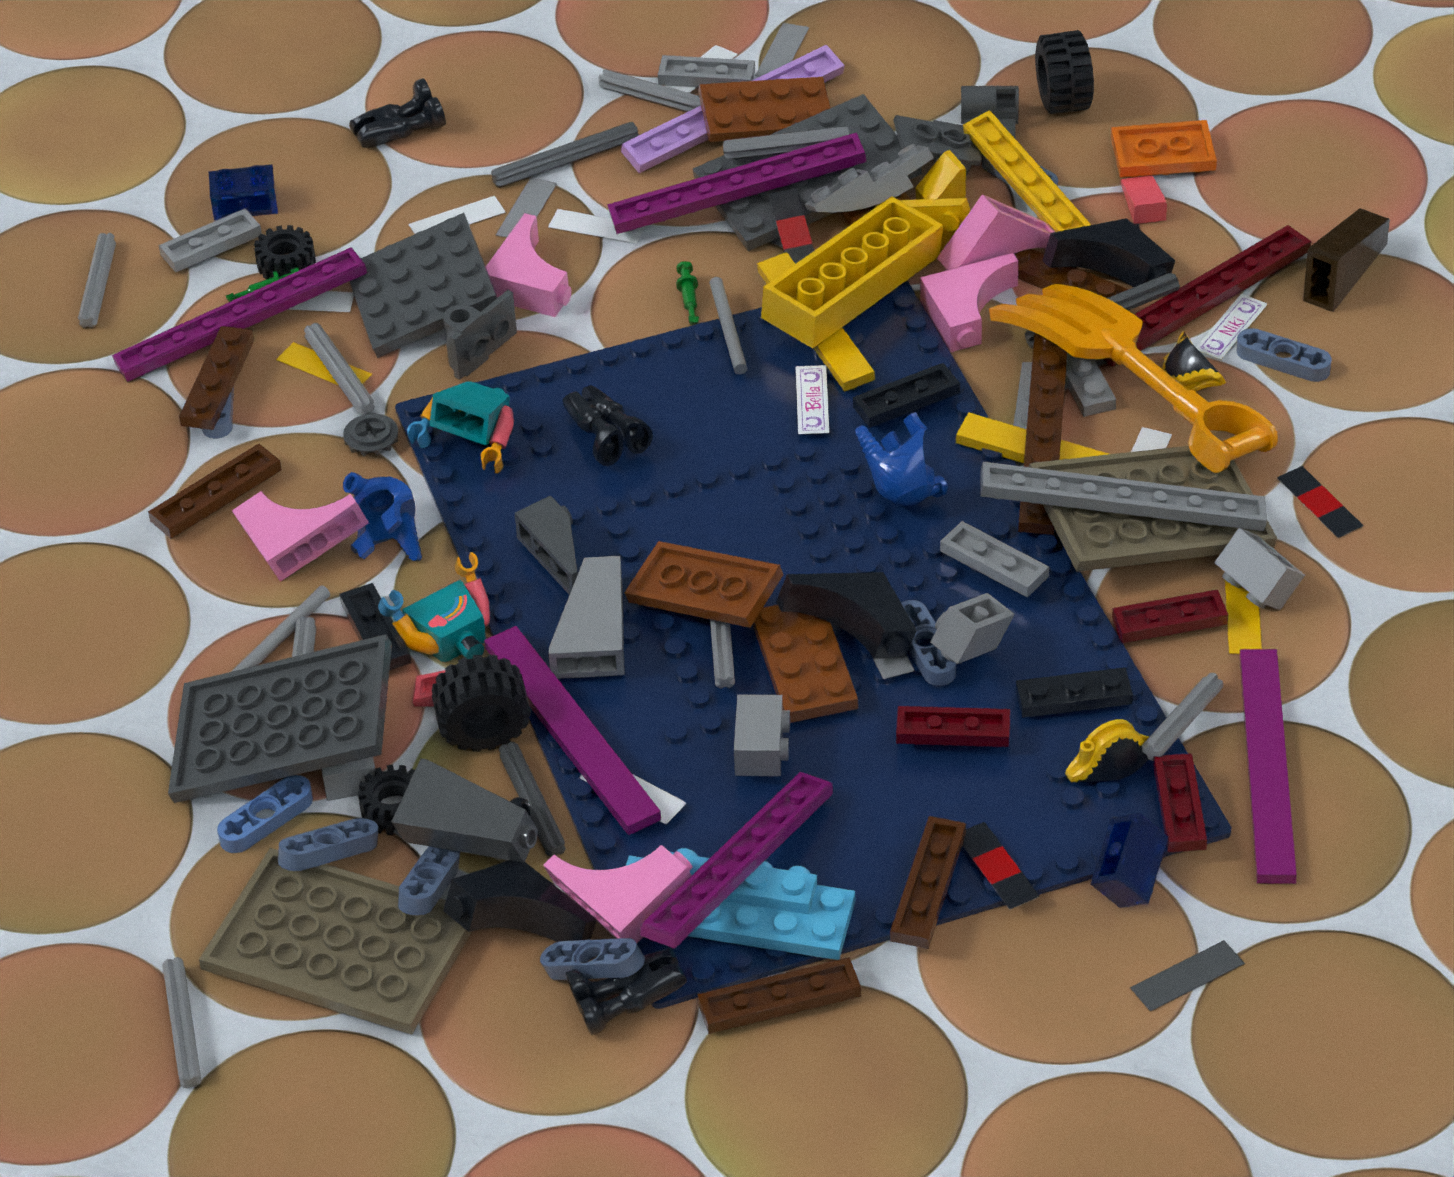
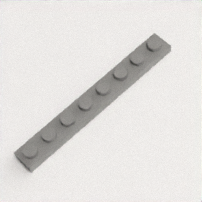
[980,462,1267,531]

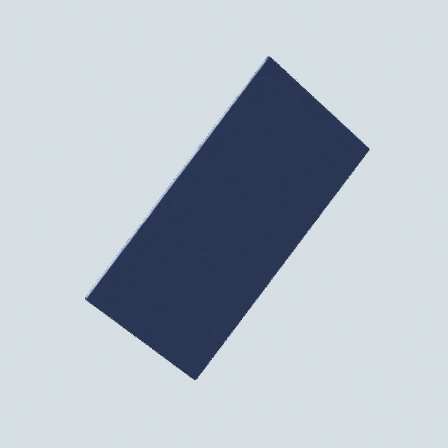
[395,280,1232,1009]

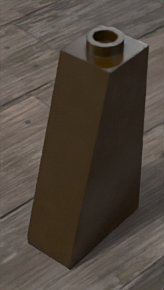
[1303,208,1390,312]

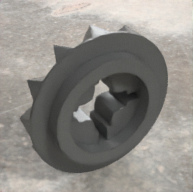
[343,413,398,457]

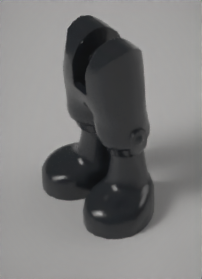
[349,78,446,148]
[562,385,653,466]
[565,948,687,1036]

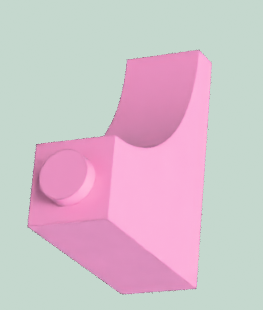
[937,194,1055,271]
[486,213,571,317]
[920,253,1018,352]
[232,491,369,582]
[543,845,693,943]

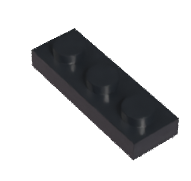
[853,363,960,428]
[339,583,411,670]
[1016,667,1133,718]

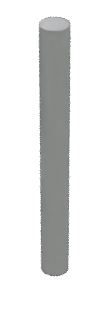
[709,277,747,374]
[231,585,330,672]

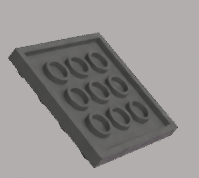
[350,213,498,358]

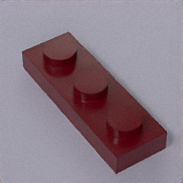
[1112,589,1228,643]
[896,706,1010,747]
[1154,754,1207,852]

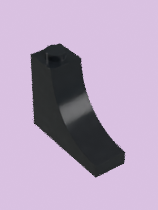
[1042,218,1175,287]
[776,572,917,659]
[443,860,597,942]

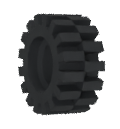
[254,225,316,279]
[358,765,415,835]

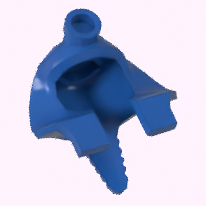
[855,412,948,506]
[343,472,422,561]

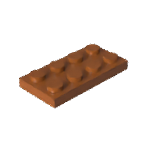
[698,77,830,142]
[624,541,784,628]
[752,605,858,723]

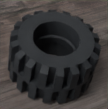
[1035,30,1094,114]
[432,655,531,752]

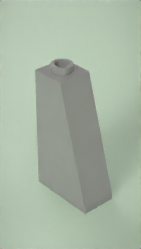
[549,556,625,679]

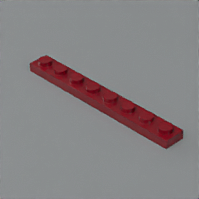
[1103,225,1311,367]

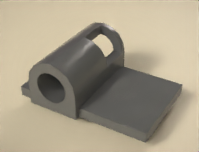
[961,86,1019,139]
[893,115,982,176]
[443,290,517,380]

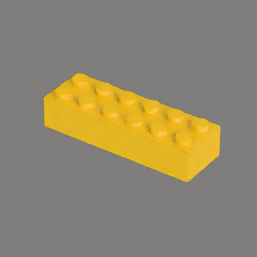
[761,196,943,349]

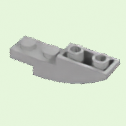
[804,144,934,213]

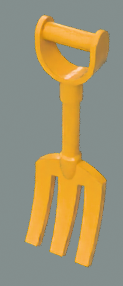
[989,284,1278,473]

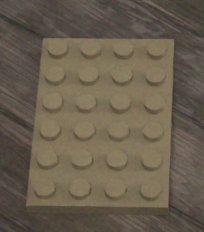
[1029,446,1277,572]
[199,848,472,1035]

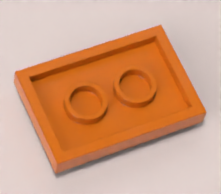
[1111,120,1217,178]

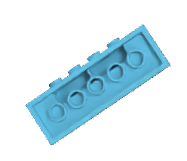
[626,848,856,960]

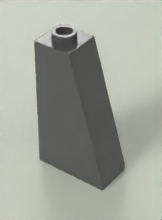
[391,759,538,863]

